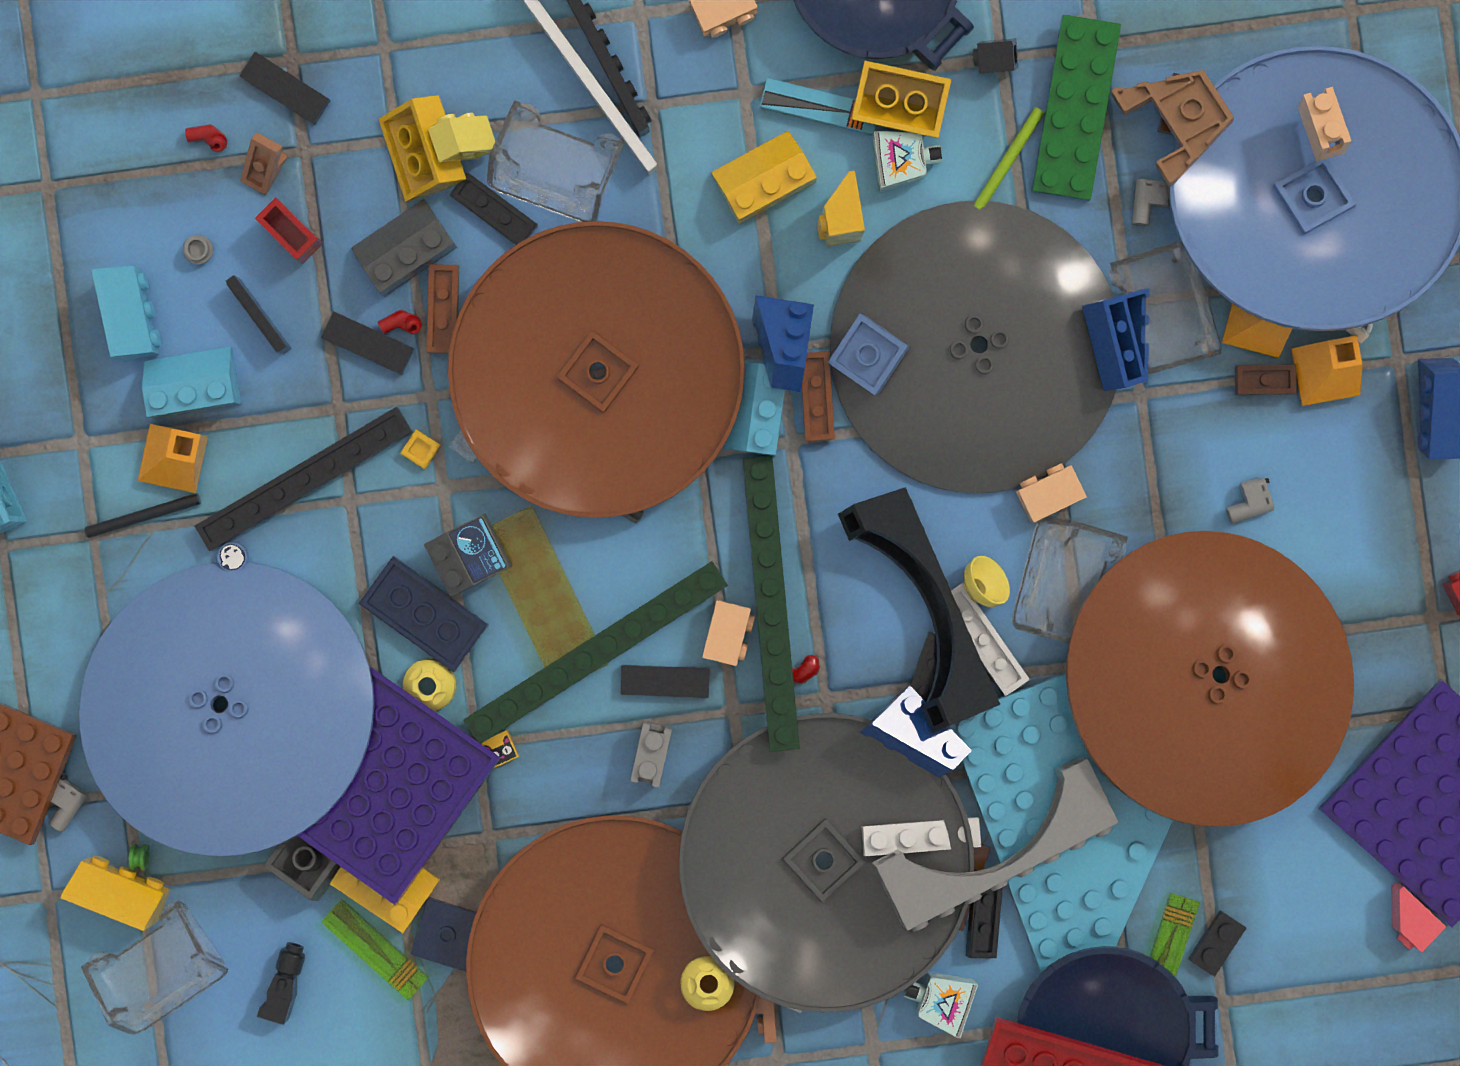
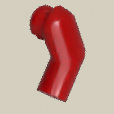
[185,124,228,152]
[377,310,422,335]
[792,655,820,684]

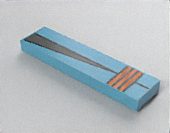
[760,78,876,136]

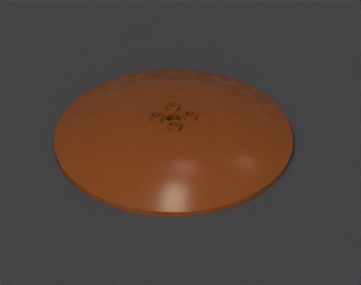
[448,221,745,518]
[1066,531,1354,827]
[466,816,760,1066]

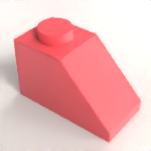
[1391,882,1446,952]

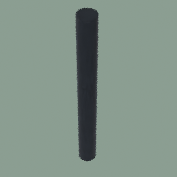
[85,493,201,538]

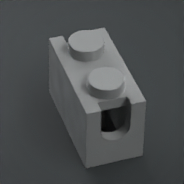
[630,721,673,788]

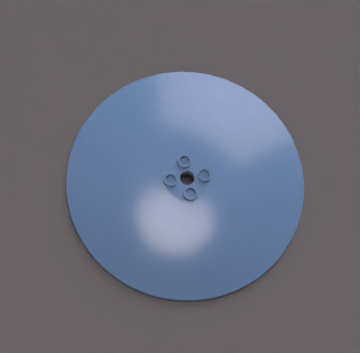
[1169,46,1460,331]
[79,563,374,857]

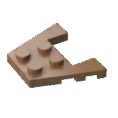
[1111,70,1234,187]

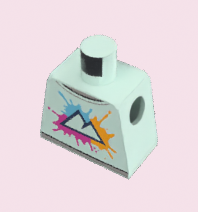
[872,131,942,191]
[904,972,978,1038]

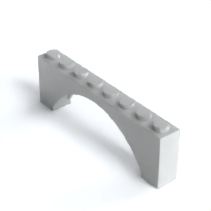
[872,756,1119,932]

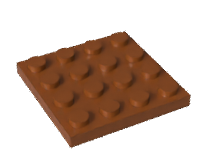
[0,703,77,845]

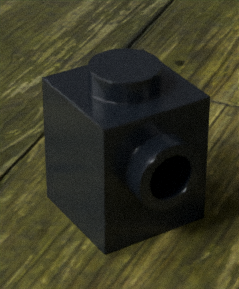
[973,38,1018,74]

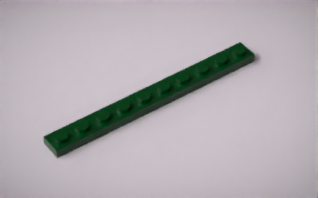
[742,456,800,752]
[463,561,728,744]

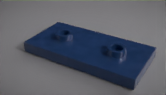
[358,556,489,673]
[410,897,477,972]

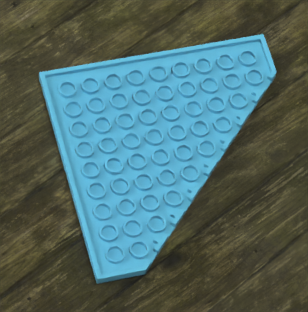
[949,667,1226,973]

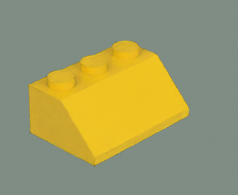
[852,60,952,138]
[378,95,466,202]
[711,131,817,224]
[817,170,865,247]
[60,855,171,931]
[330,867,440,933]

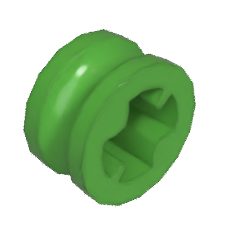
[129,844,150,871]

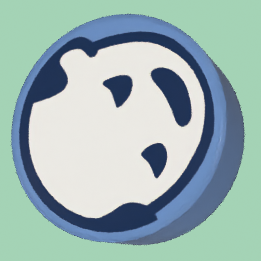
[217,542,249,572]

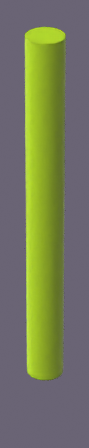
[974,107,1045,210]

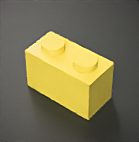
[428,113,498,162]

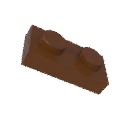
[1235,364,1297,395]

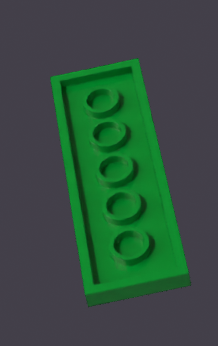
[1032,14,1121,201]

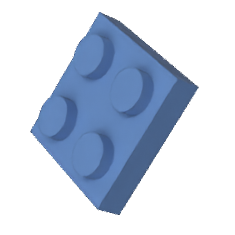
[828,313,910,396]

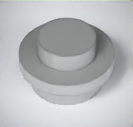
[183,235,213,265]

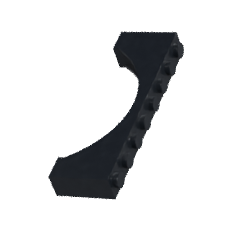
[838,487,1001,733]

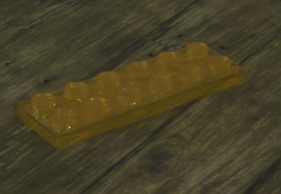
[492,506,609,671]

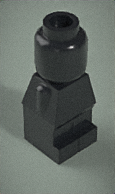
[257,942,305,1025]

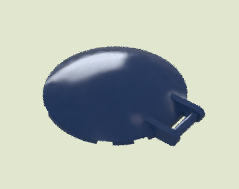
[793,0,974,71]
[1017,946,1219,1066]

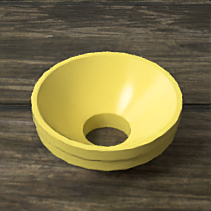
[963,556,1010,608]
[403,658,457,711]
[680,956,734,1011]

